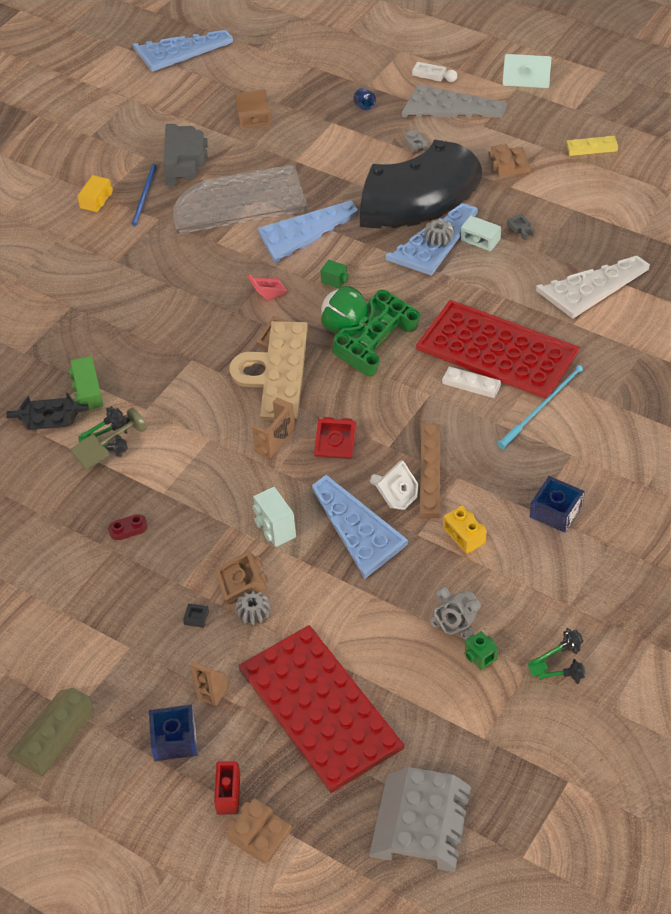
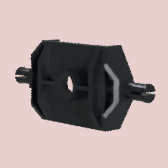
[6,393,89,430]

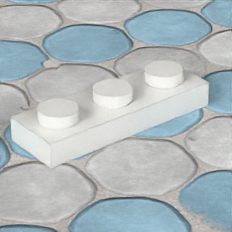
[442,366,501,398]

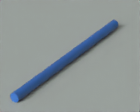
[132,164,156,226]

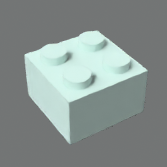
[253,487,296,547]

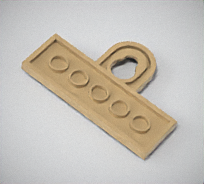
[229,321,308,421]

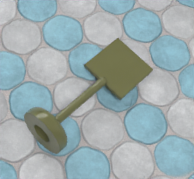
[70,407,147,470]

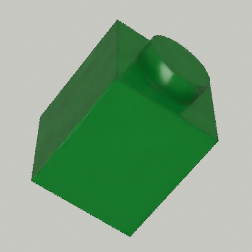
[320,259,349,289]

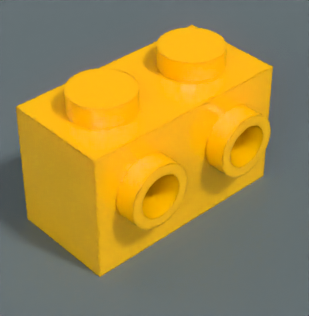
[77,175,113,212]
[443,505,487,554]

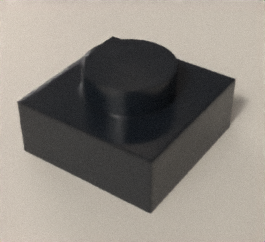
[183,603,209,628]

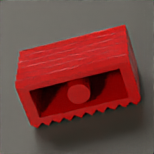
[214,761,241,815]

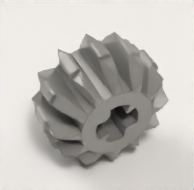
[424,218,454,247]
[235,591,271,626]

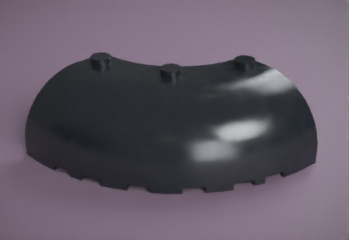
[360,140,482,229]

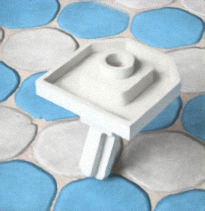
[370,461,418,510]

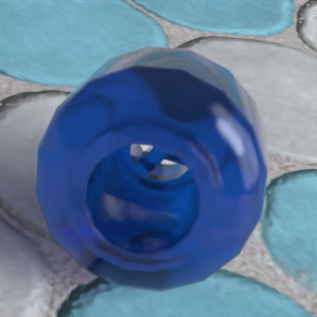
[353,87,376,110]

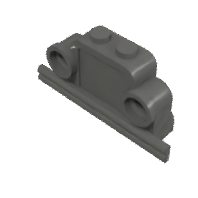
[164,124,208,187]

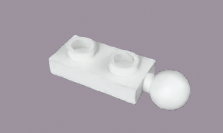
[412,62,457,82]

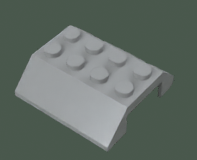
[369,767,471,871]

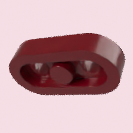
[108,514,148,540]

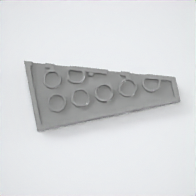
[402,84,507,117]

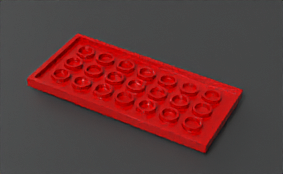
[416,300,580,399]
[239,625,404,793]

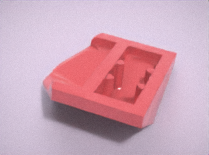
[248,274,287,301]

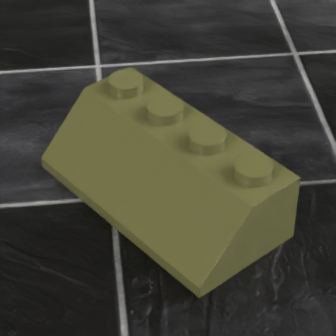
[7,688,94,776]

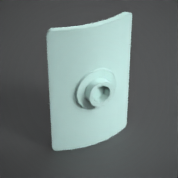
[503,54,552,88]

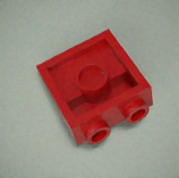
[314,417,357,459]

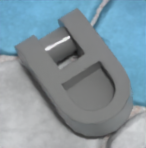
[405,130,428,153]

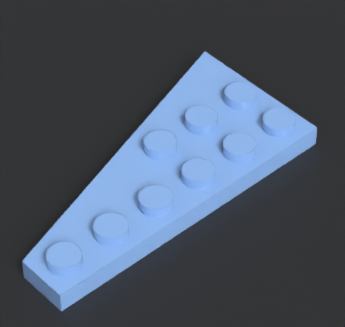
[133,30,233,72]
[258,200,358,265]
[386,203,478,276]
[312,475,408,579]

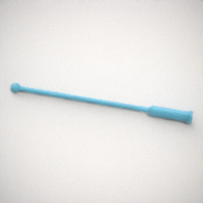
[497,365,583,449]

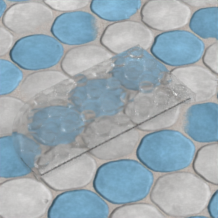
[173,164,308,234]

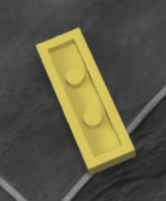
[566,136,618,156]

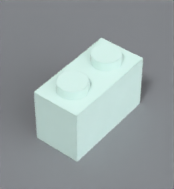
[461,216,501,251]

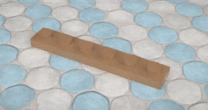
[420,424,440,518]

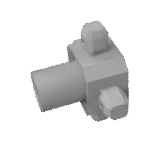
[430,586,481,641]

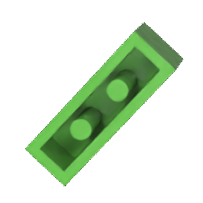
[69,356,104,410]

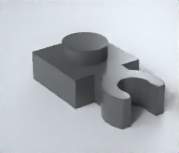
[507,214,535,240]

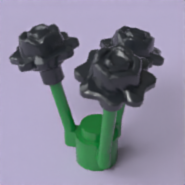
[78,406,130,458]
[527,628,585,684]

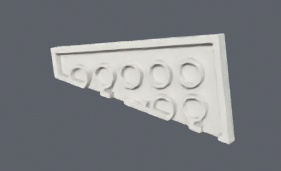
[536,256,650,319]

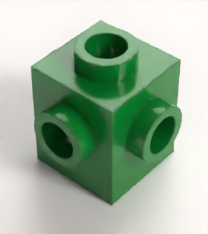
[464,631,498,670]

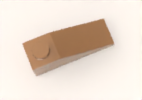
[190,661,228,707]

